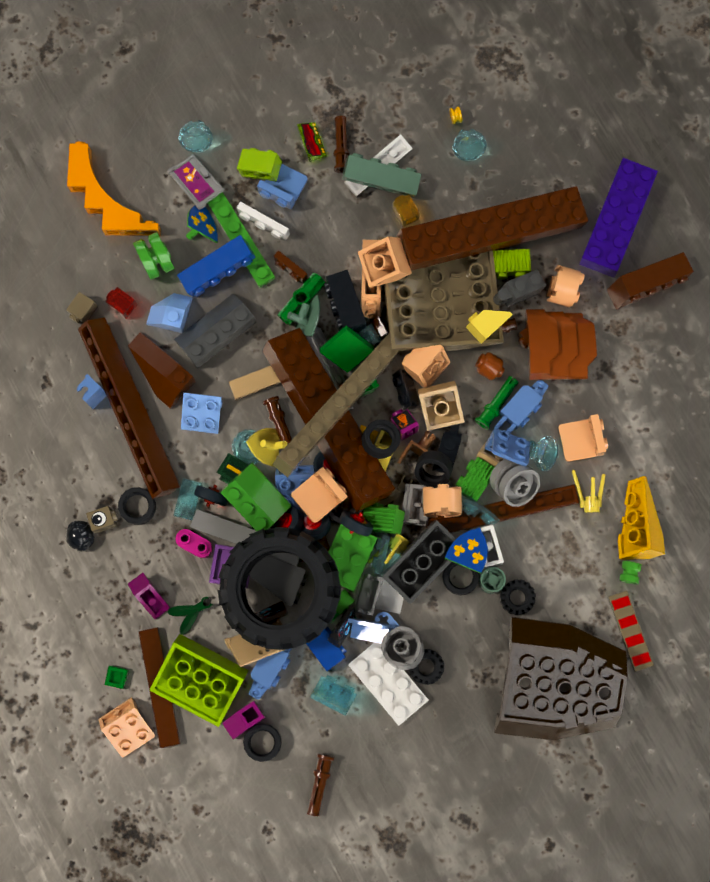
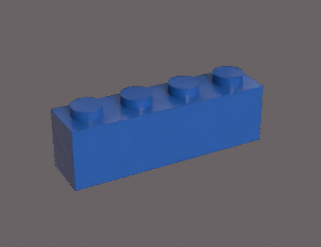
[177,235,256,297]

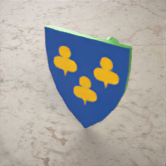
[186,205,218,243]
[444,528,488,574]

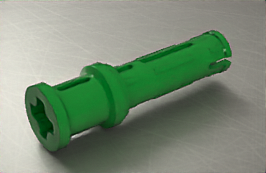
[475,376,519,430]

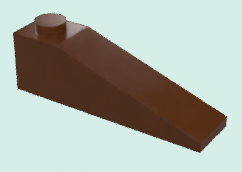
[128,332,196,409]

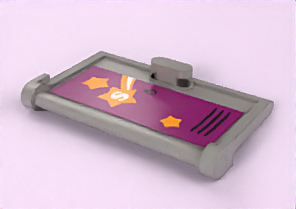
[167,154,225,210]

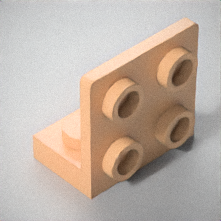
[98,697,155,757]

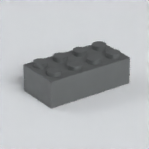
[381,520,456,604]

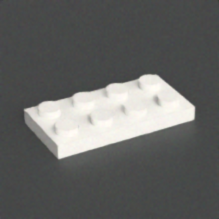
[348,642,428,726]

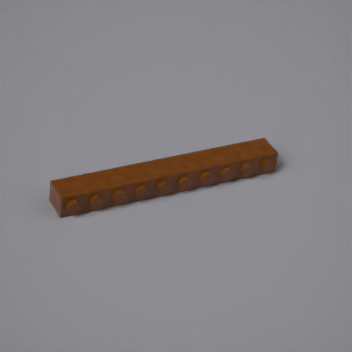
[78,317,180,499]

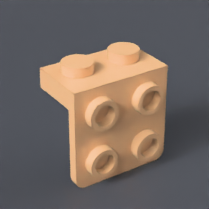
[558,414,608,462]
[291,467,348,523]

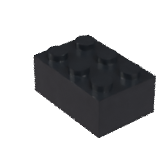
[324,269,366,334]

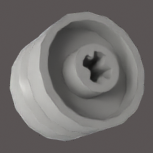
[490,459,540,507]

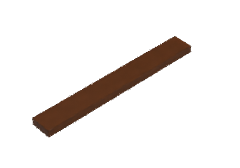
[426,484,579,533]

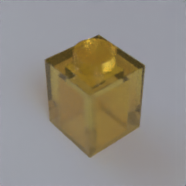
[392,195,419,227]

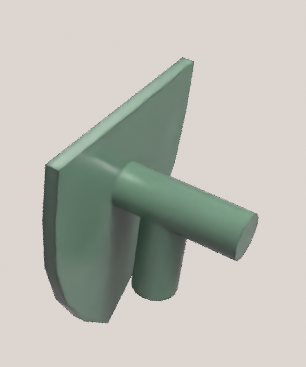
[287,295,320,337]

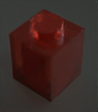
[105,287,138,319]

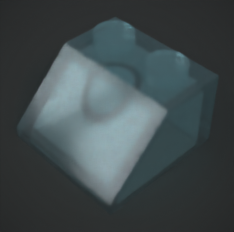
[310,675,357,716]

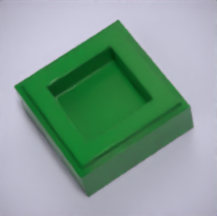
[104,666,129,689]

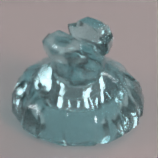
[178,120,213,152]
[452,129,487,161]
[232,429,260,465]
[529,436,558,471]

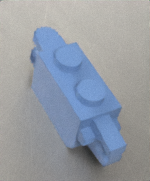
[494,380,549,434]
[248,648,292,700]

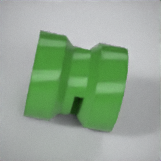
[619,561,642,584]

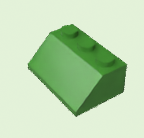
[220,462,291,531]

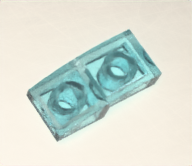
[462,499,499,526]

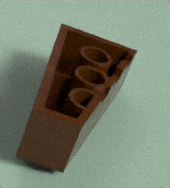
[607,252,694,310]

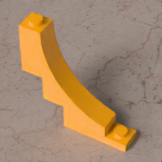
[67,141,161,236]

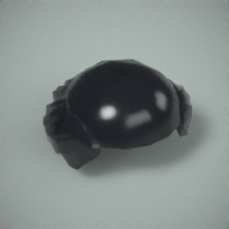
[65,521,95,552]

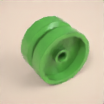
[133,232,175,280]

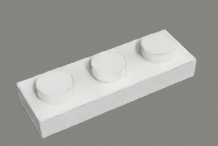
[237,202,290,240]

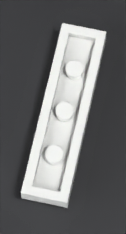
[344,134,413,196]

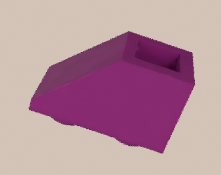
[222,701,266,740]

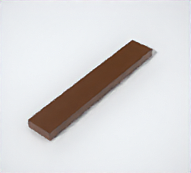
[138,627,181,748]

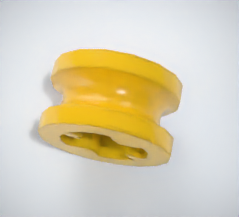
[449,106,462,125]

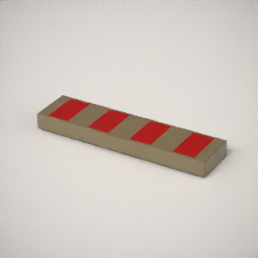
[608,591,654,672]

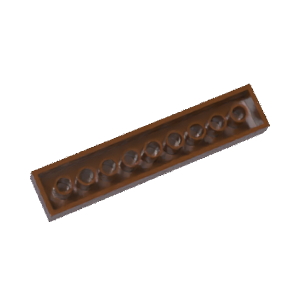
[396,186,589,271]
[262,328,395,512]

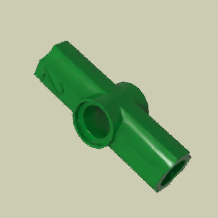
[277,272,326,326]

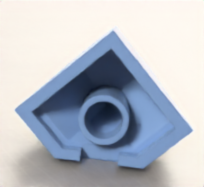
[146,293,193,333]

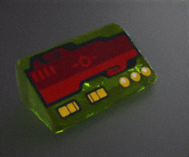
[297,122,327,162]

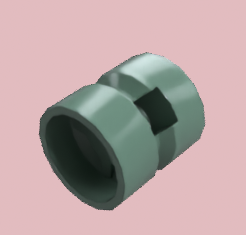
[479,567,506,594]

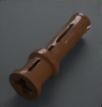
[333,116,350,173]
[263,396,292,444]
[307,754,335,817]

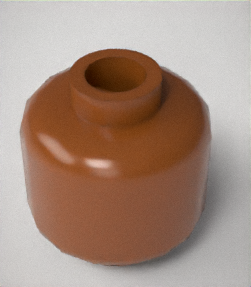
[475,352,505,380]

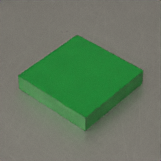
[320,326,374,373]

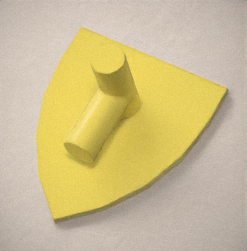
[246,428,288,467]

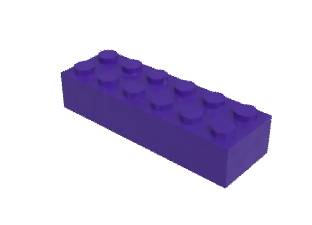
[579,158,658,278]

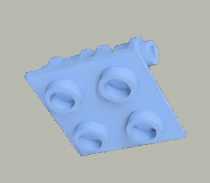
[181,392,223,434]

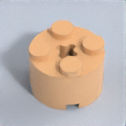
[547,265,585,307]
[423,484,462,518]

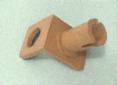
[398,431,436,464]

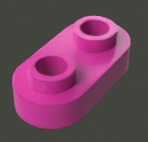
[175,529,212,558]

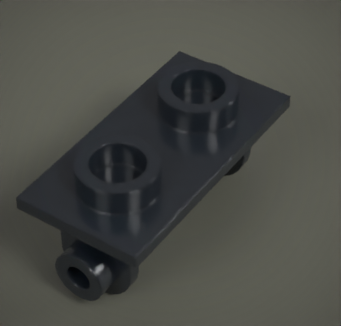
[392,369,420,410]

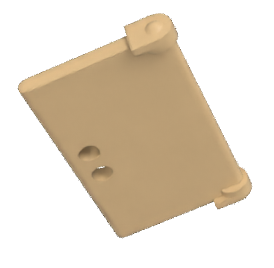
[224,618,286,667]

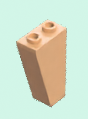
[361,240,381,319]

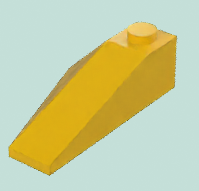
[618,476,665,560]

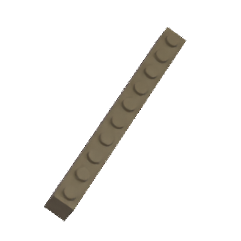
[273,333,402,477]

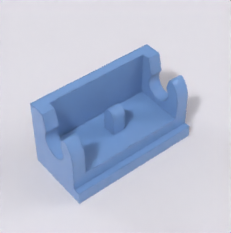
[77,374,107,409]

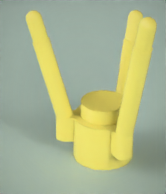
[572,470,606,513]
[368,534,409,564]

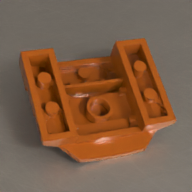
[525,309,597,380]

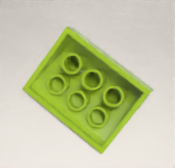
[150,634,249,727]

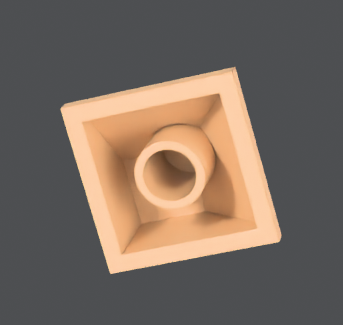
[401,345,451,388]

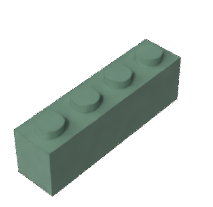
[342,153,421,198]

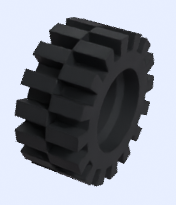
[500,579,536,616]
[409,649,444,685]

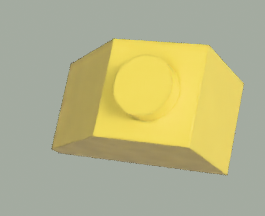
[466,310,513,344]

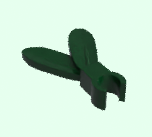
[168,597,213,635]

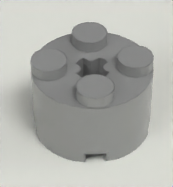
[381,626,424,670]

